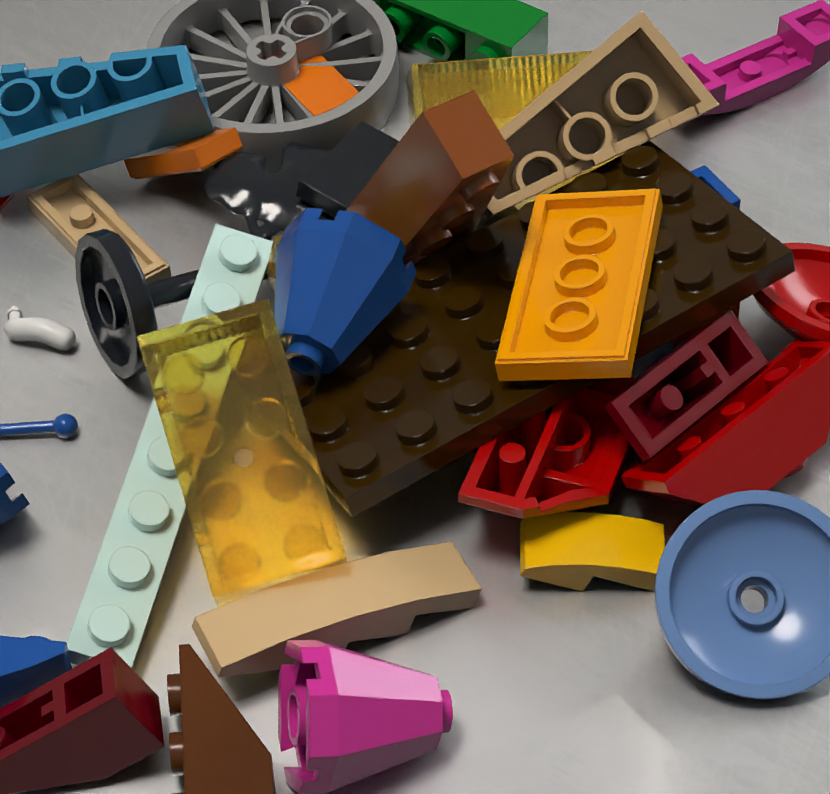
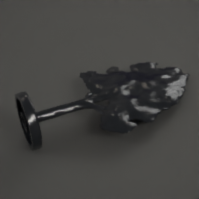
[75,142,518,379]

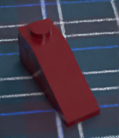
[604,310,768,462]
[0,647,165,794]

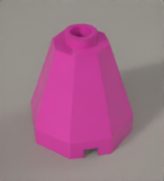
[278,640,453,794]

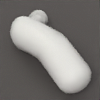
[4,306,76,351]

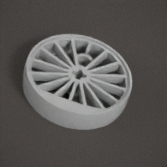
[146,0,400,172]

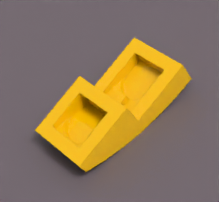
[520,512,665,592]

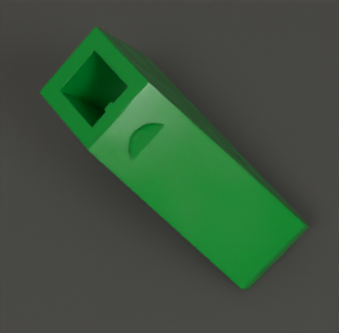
[375,0,548,92]

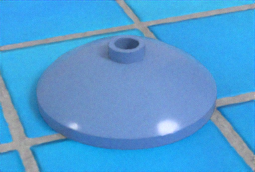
[654,490,830,700]

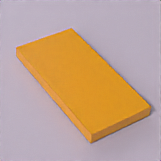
[495,189,663,381]

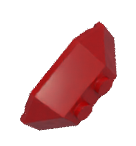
[621,339,830,508]
[458,374,634,519]

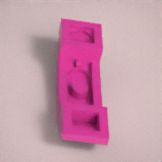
[682,0,830,115]

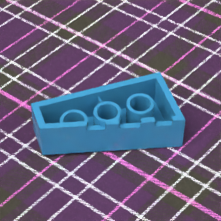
[0,45,215,198]

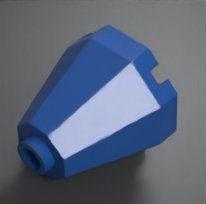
[273,208,417,376]

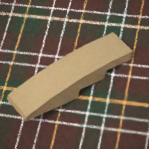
[192,542,482,678]

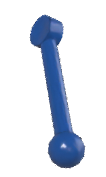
[0,413,78,438]

